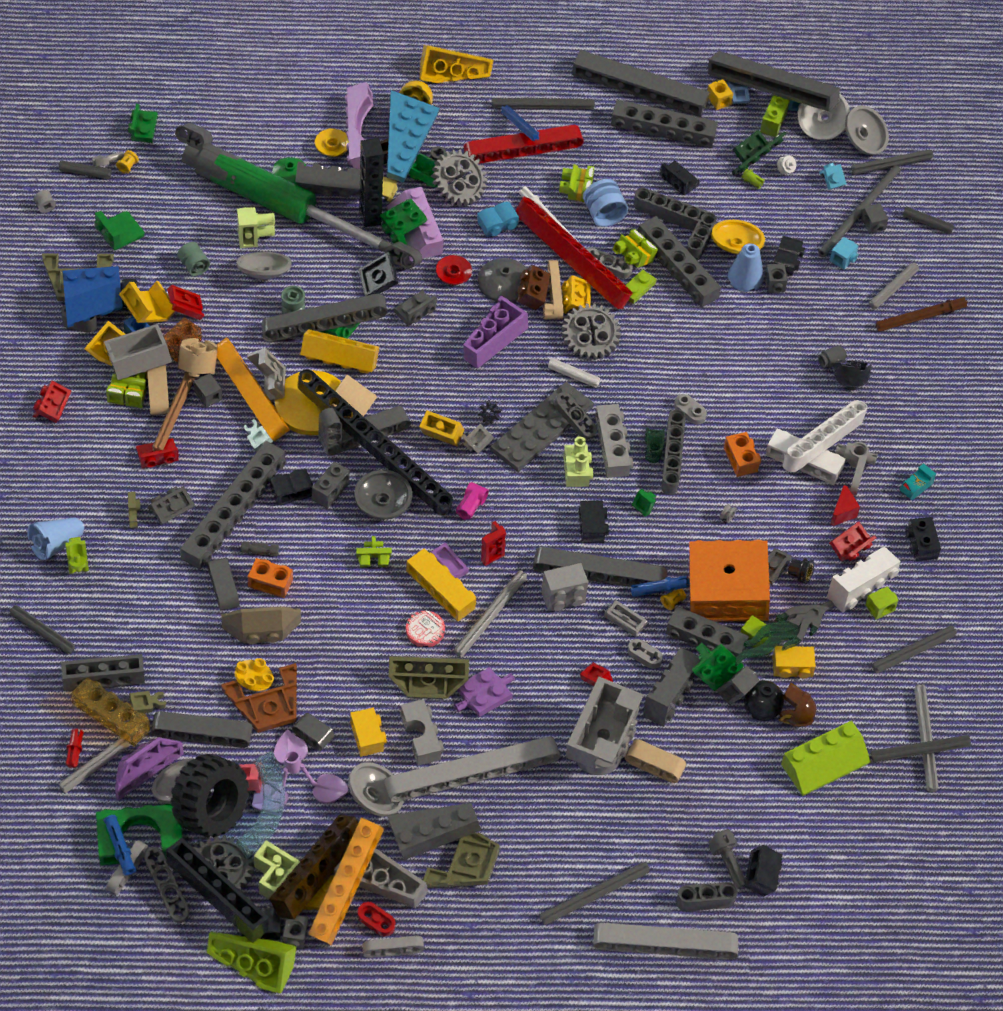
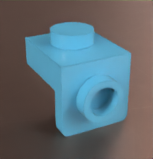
[819,163,846,190]

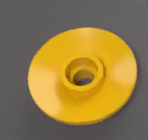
[315,128,349,157]

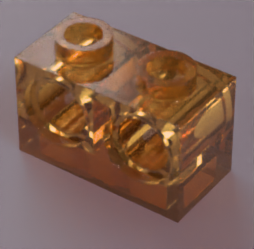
[163,317,202,362]

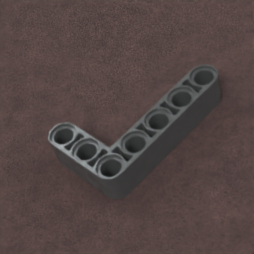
[633,188,717,260]
[319,406,411,456]

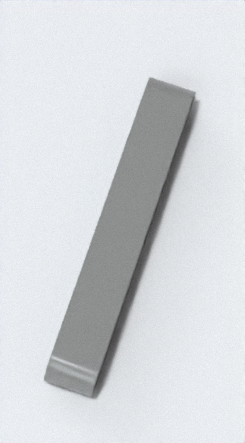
[593,923,738,959]

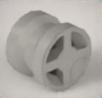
[34,190,56,213]

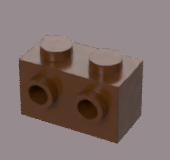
[517,265,550,311]

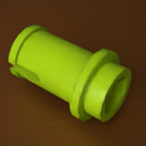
[742,169,765,189]

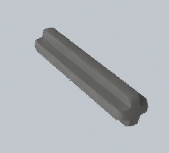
[59,160,111,179]
[903,207,954,234]

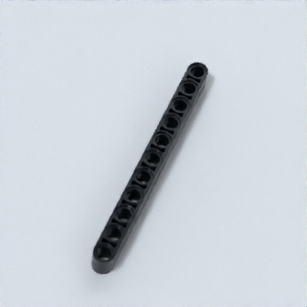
[297,369,453,516]

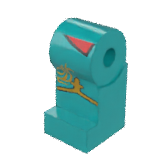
[899,463,936,500]

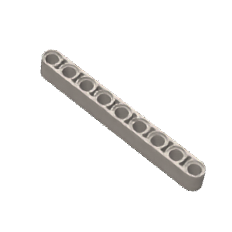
[384,737,561,802]

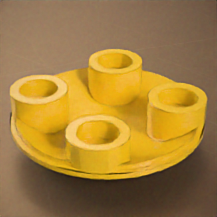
[234,658,274,691]

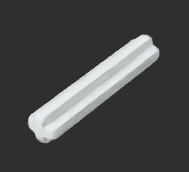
[548,358,600,388]

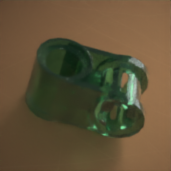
[644,427,665,463]

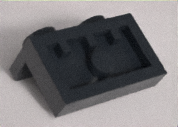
[660,161,700,196]

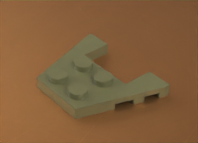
[42,253,114,301]
[423,832,500,888]

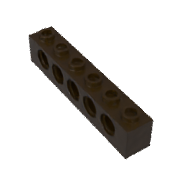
[269,814,358,920]

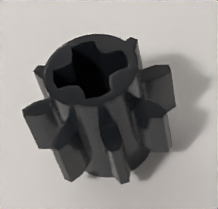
[478,400,502,425]

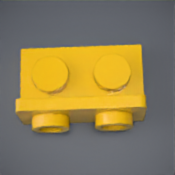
[561,275,591,314]

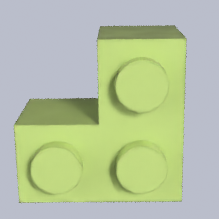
[254,841,299,899]

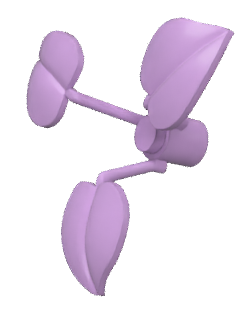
[252,730,349,812]

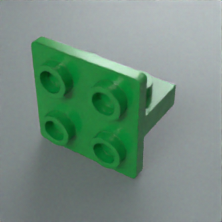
[692,643,744,691]

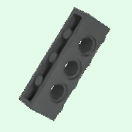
[666,606,749,660]
[61,654,145,691]

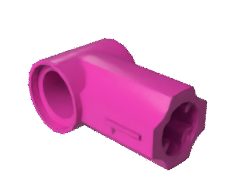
[456,482,489,520]

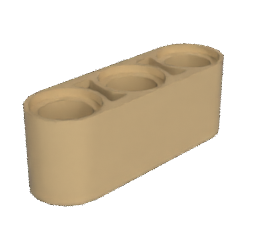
[147,365,169,415]
[625,739,686,783]

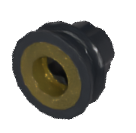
[788,558,814,584]

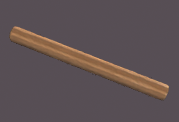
[152,371,195,452]

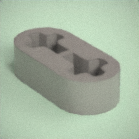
[628,639,663,669]

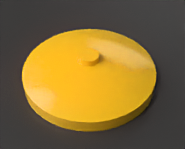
[275,370,346,435]

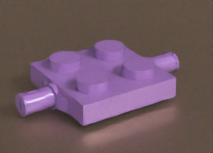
[454,667,515,717]

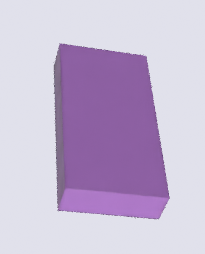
[430,542,469,579]

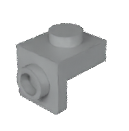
[461,424,494,454]

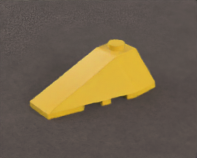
[420,44,494,83]
[84,321,167,380]

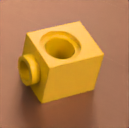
[707,80,733,110]

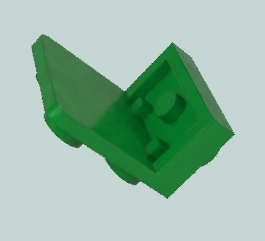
[380,199,427,245]
[94,211,145,251]

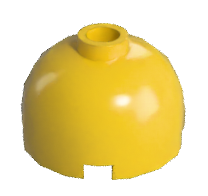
[399,80,433,105]

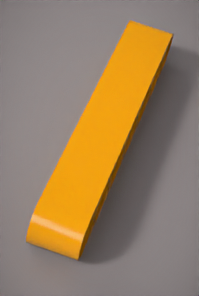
[217,337,290,442]

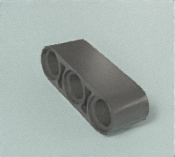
[207,557,240,611]
[676,882,738,911]

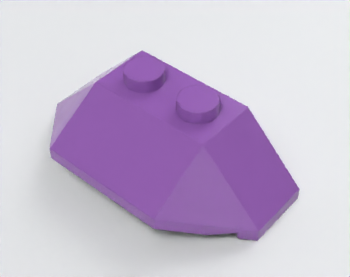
[115,738,184,801]

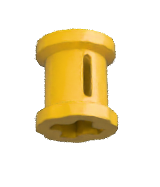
[116,150,139,174]
[660,589,686,610]

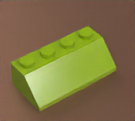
[781,720,871,796]

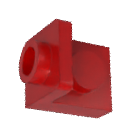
[580,662,613,686]

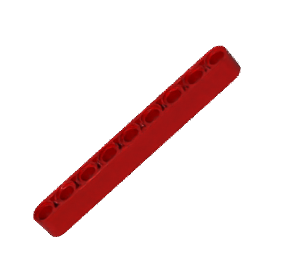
[515,197,632,309]

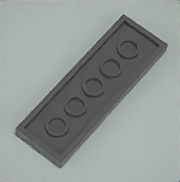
[490,382,594,472]

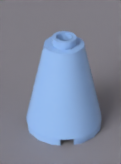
[728,244,764,292]
[27,518,84,560]

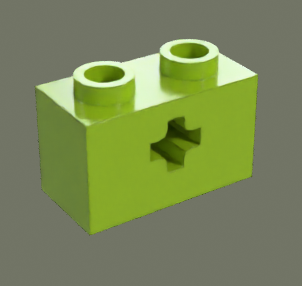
[760,95,790,138]

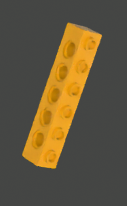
[308,818,384,946]

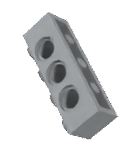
[595,404,633,478]

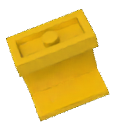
[119,281,176,323]

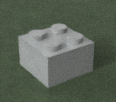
[541,563,588,611]

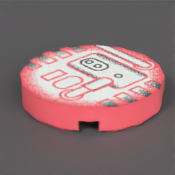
[406,610,445,647]

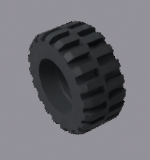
[170,754,249,838]

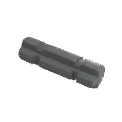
[241,541,279,556]

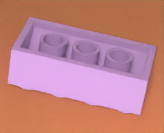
[387,187,443,261]

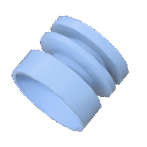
[583,179,628,227]

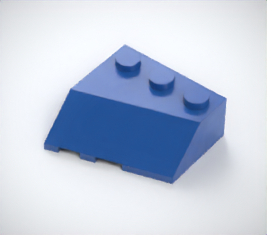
[63,266,123,328]

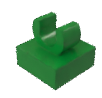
[632,489,657,517]

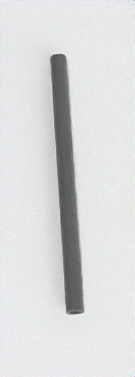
[818,165,901,257]

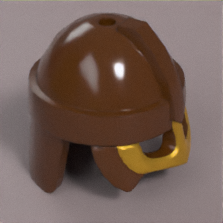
[779,683,817,727]

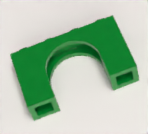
[96,804,182,866]

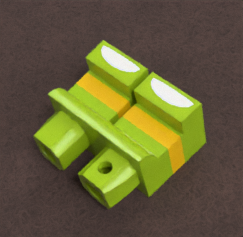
[559,164,595,203]
[613,229,658,268]
[106,372,147,408]

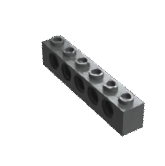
[611,99,718,148]
[638,216,721,307]

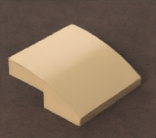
[330,375,377,419]

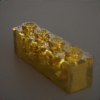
[71,677,150,746]

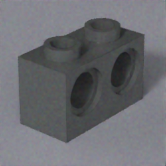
[312,462,350,509]
[716,666,760,705]

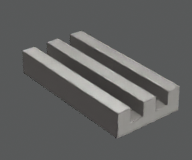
[604,600,648,637]

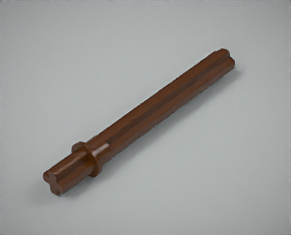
[876,297,968,332]

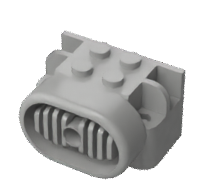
[566,677,644,775]

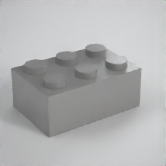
[104,324,172,380]

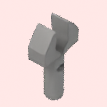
[92,151,124,166]

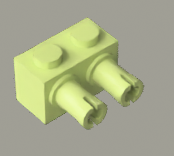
[237,207,275,248]
[563,437,593,487]

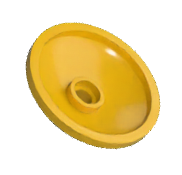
[711,220,765,255]

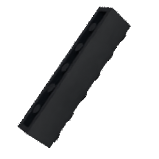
[166,838,269,943]

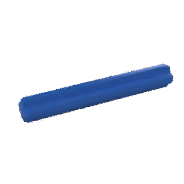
[501,105,540,141]

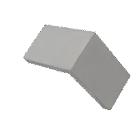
[247,348,286,402]

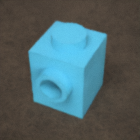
[829,237,859,270]

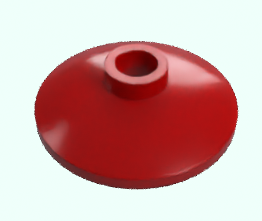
[436,255,472,285]

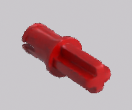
[65,729,84,768]

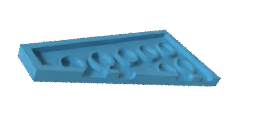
[387,90,440,183]

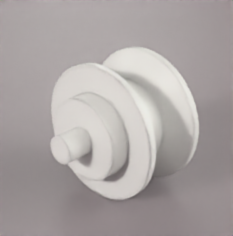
[777,156,796,174]

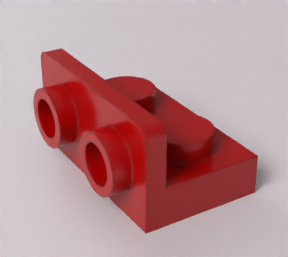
[32,380,71,423]
[136,438,179,469]
[481,521,506,566]

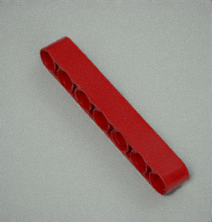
[463,125,584,164]

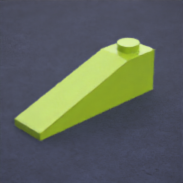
[207,932,296,993]

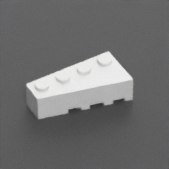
[827,546,901,613]

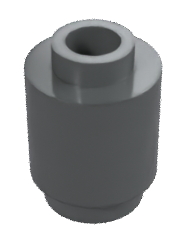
[818,345,847,368]

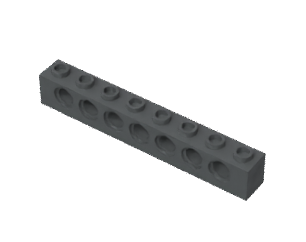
[180,441,286,569]

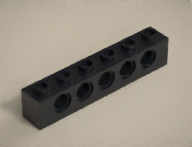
[359,138,384,228]

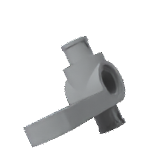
[835,442,878,496]

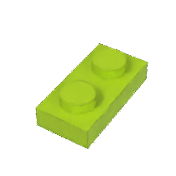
[626,269,657,304]

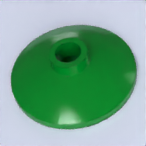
[272,157,306,185]

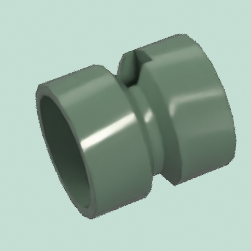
[177,242,210,276]
[281,285,305,314]

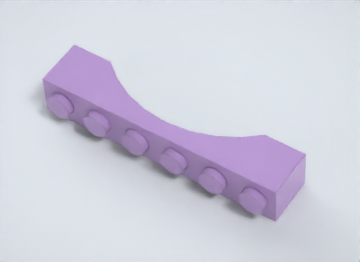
[345,82,373,169]

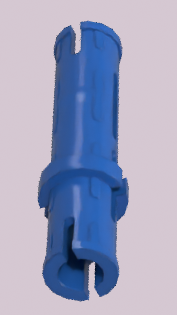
[631,575,690,597]
[104,815,136,876]

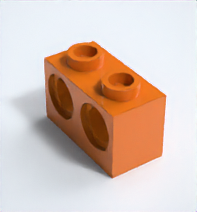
[723,432,761,477]
[248,558,293,598]

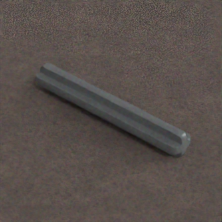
[10,605,75,654]

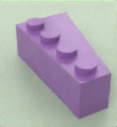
[463,296,528,369]

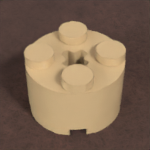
[178,338,217,377]

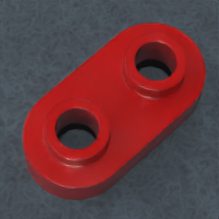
[358,902,396,936]

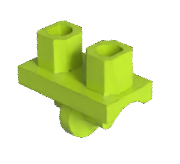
[356,536,392,567]
[65,537,89,574]

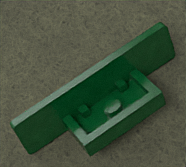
[732,129,787,175]

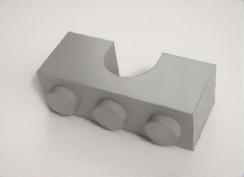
[400,699,444,766]

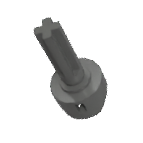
[708,829,745,889]

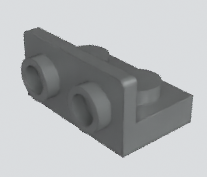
[394,290,437,326]
[147,486,195,525]

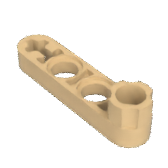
[543,260,563,320]

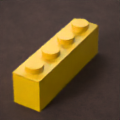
[300,329,380,373]
[406,548,476,621]

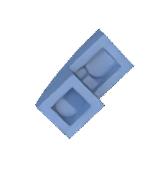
[726,80,750,104]

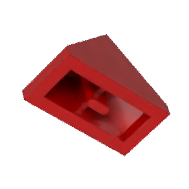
[830,485,860,526]

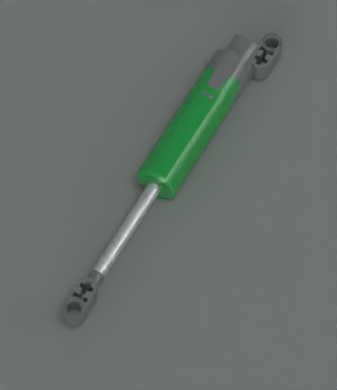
[175,123,422,269]

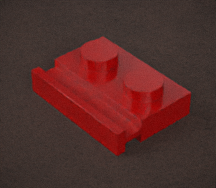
[167,285,204,320]

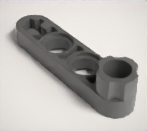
[144,847,189,923]

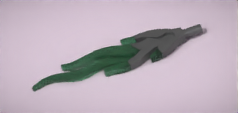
[735,600,834,666]

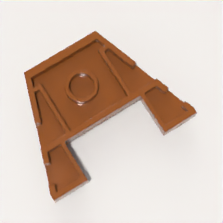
[221,663,297,733]

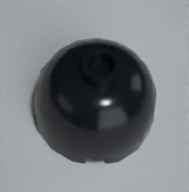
[834,360,872,390]
[744,680,784,721]

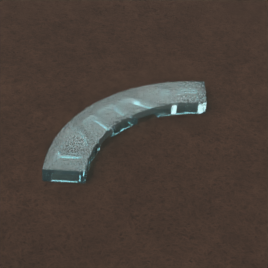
[236,751,285,859]

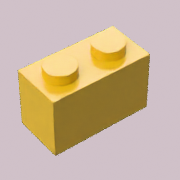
[419,410,464,446]
[772,646,816,679]
[350,707,387,757]

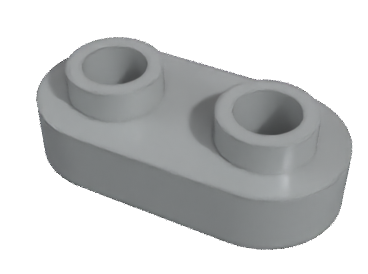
[674,394,707,425]

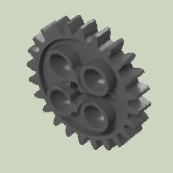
[193,835,254,892]

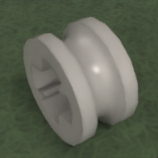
[720,504,737,523]

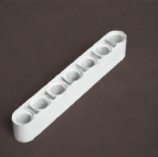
[783,400,867,472]

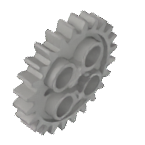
[431,149,488,206]
[561,303,621,360]

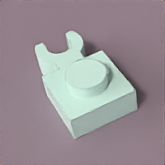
[244,419,273,451]

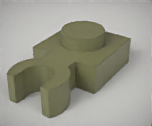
[128,492,140,528]
[128,691,166,714]

